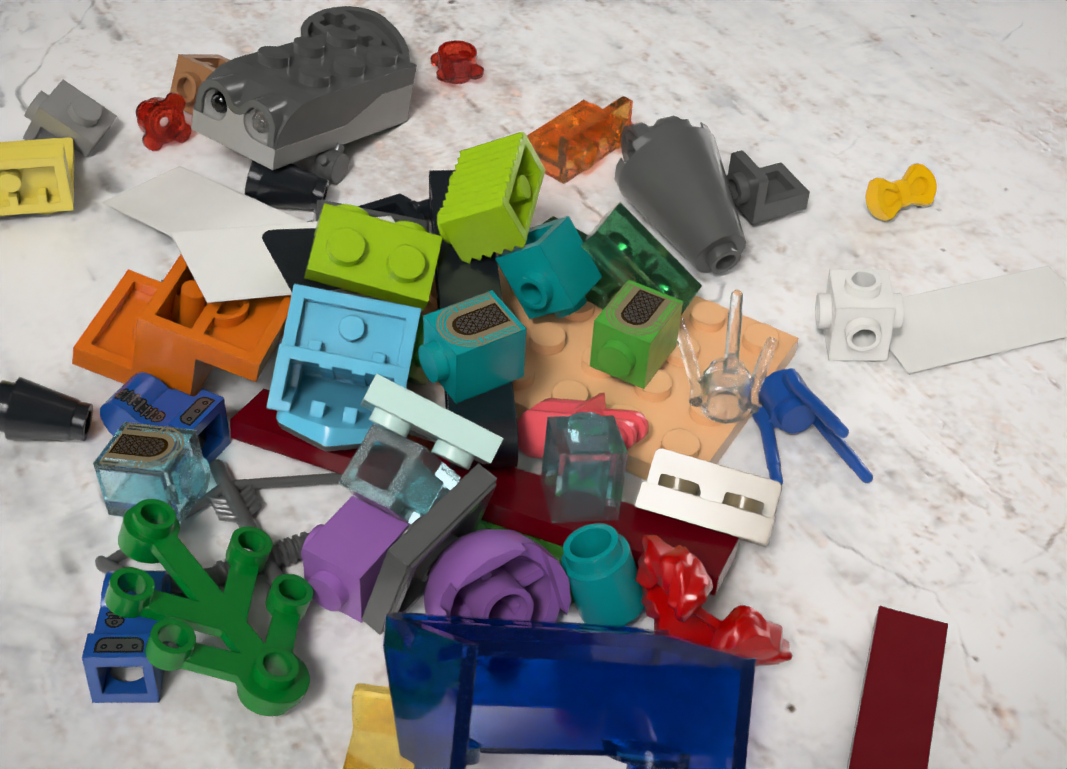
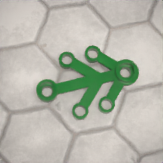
[105,499,313,716]

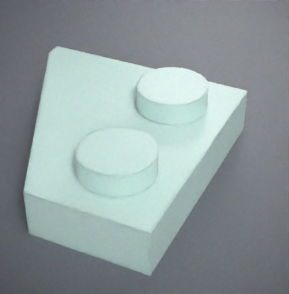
[360,373,503,470]

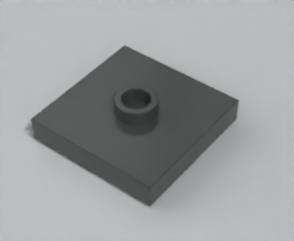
[362,463,497,635]

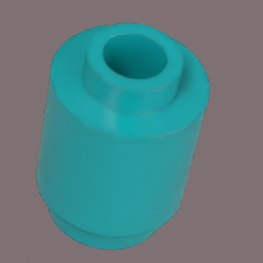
[561,523,644,629]

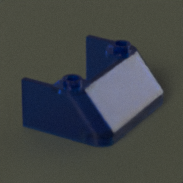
[382,612,756,769]

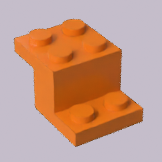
[72,254,291,397]

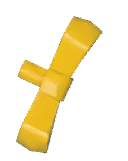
[865,163,937,221]

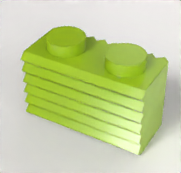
[437,132,545,264]

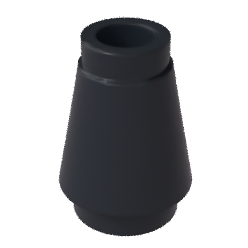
[245,160,329,210]
[0,377,93,441]

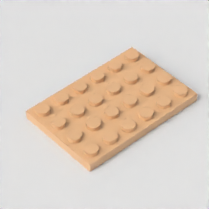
[420,227,799,481]

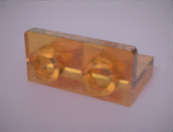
[527,96,633,184]

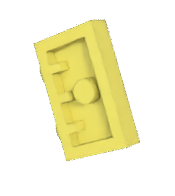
[0,137,75,216]

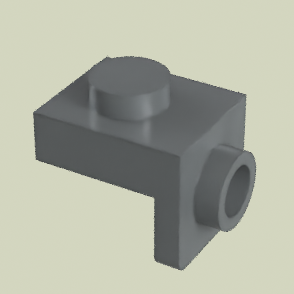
[727,150,810,224]

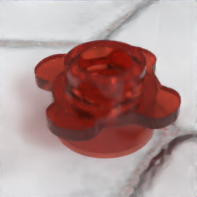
[430,40,484,84]
[135,92,192,151]

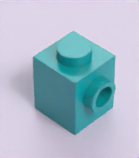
[495,216,602,319]

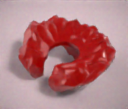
[635,535,793,671]

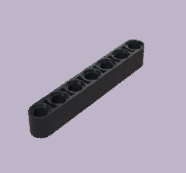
[429,170,518,470]

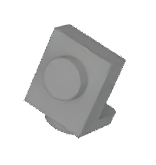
[23,79,117,157]

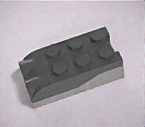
[191,27,417,170]

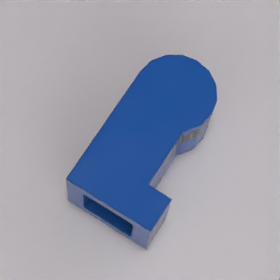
[100,372,231,479]
[82,571,171,703]

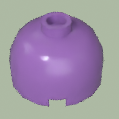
[424,529,571,676]

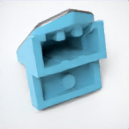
[266,284,421,451]

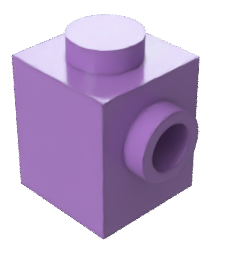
[301,496,409,623]

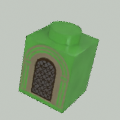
[590,279,683,389]

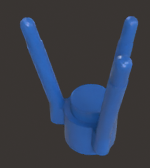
[752,368,873,485]

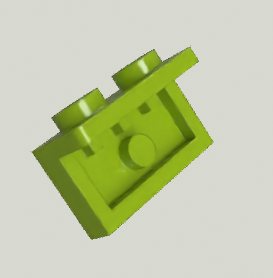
[304,203,443,311]

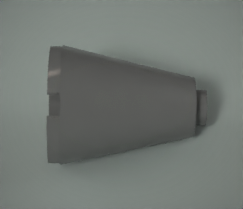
[614,119,746,274]

